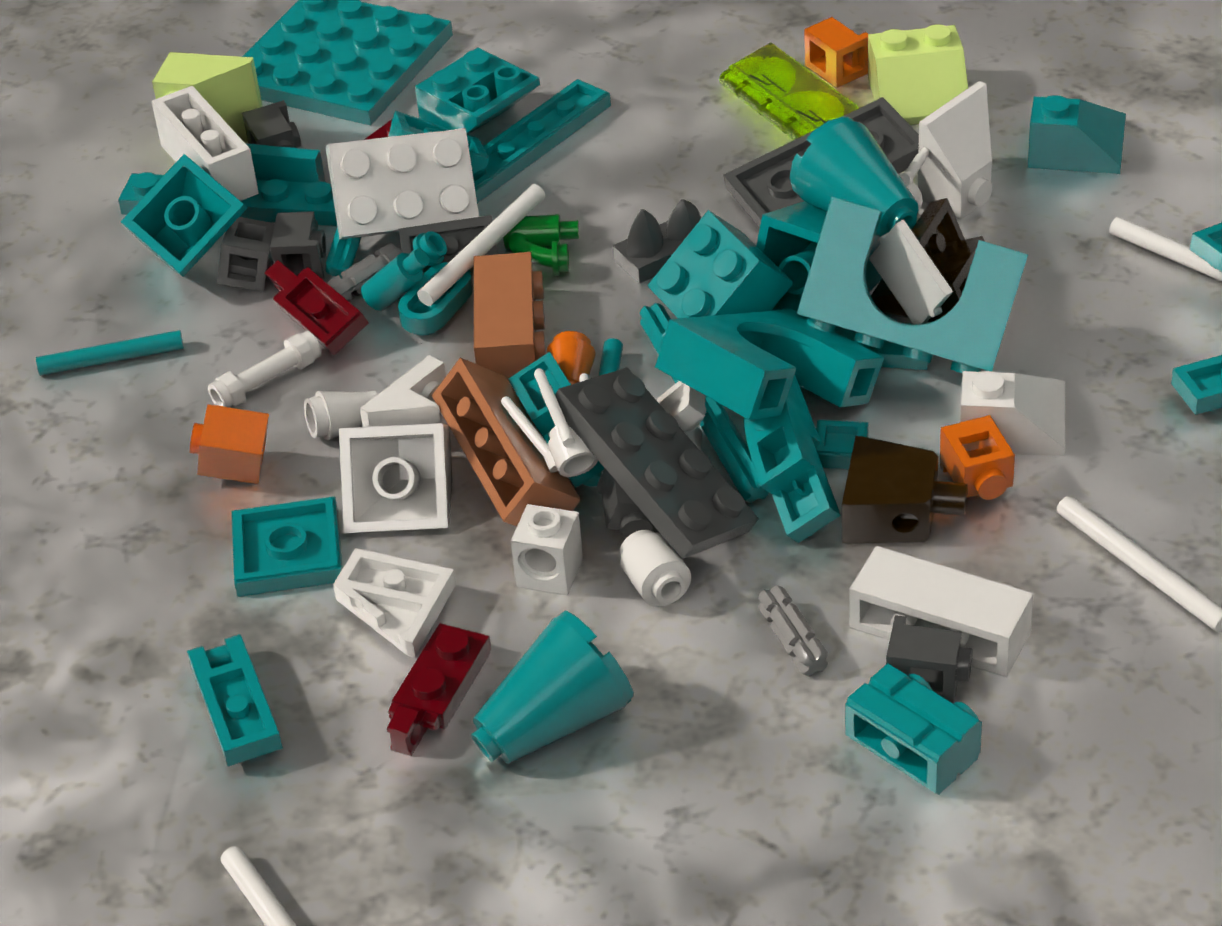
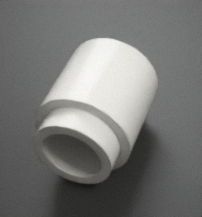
[620,530,691,607]

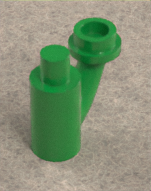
[503,214,579,276]

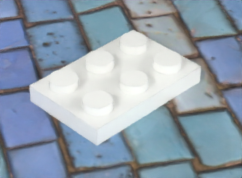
[326,128,479,239]

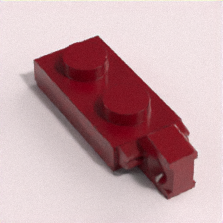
[264,260,369,356]
[387,623,491,756]

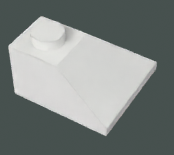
[918,81,993,220]
[960,371,1065,456]
[339,423,452,533]

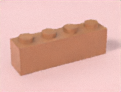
[432,357,581,526]

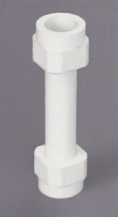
[208,331,322,408]

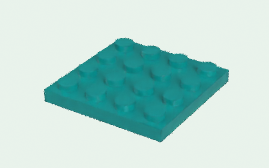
[242,0,453,126]

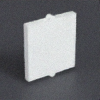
[869,219,953,324]

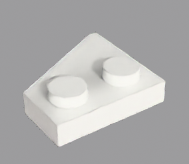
[333,548,456,657]

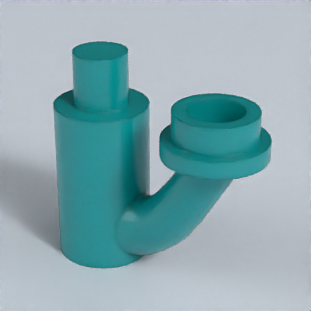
[361,231,447,311]

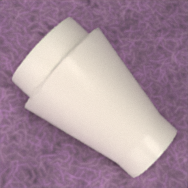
[304,390,378,441]

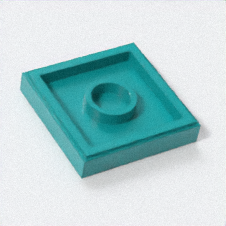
[232,496,343,597]

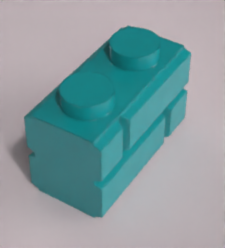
[845,663,982,795]

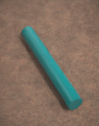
[36,330,184,376]

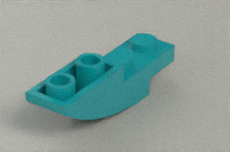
[743,374,841,543]

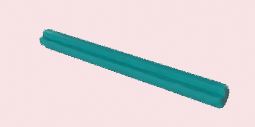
[639,303,769,503]

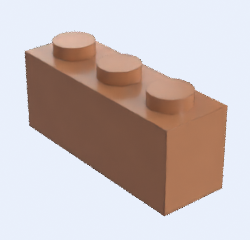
[474,252,546,383]

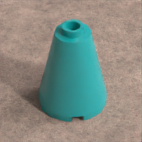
[789,116,919,237]
[471,611,634,764]

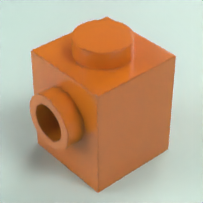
[189,404,269,484]

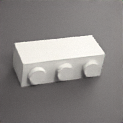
[151,86,259,201]
[849,546,1033,677]

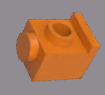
[804,17,868,88]
[940,415,1015,500]

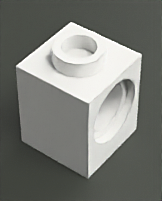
[511,504,583,595]

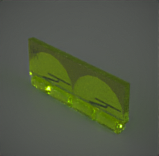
[719,42,860,140]

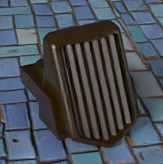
[871,198,985,322]

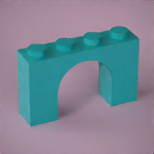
[797,197,1028,373]
[655,309,884,420]

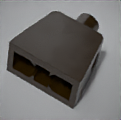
[842,436,968,544]

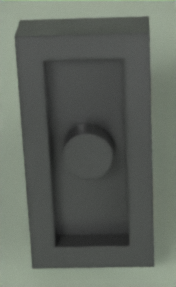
[613,199,701,284]

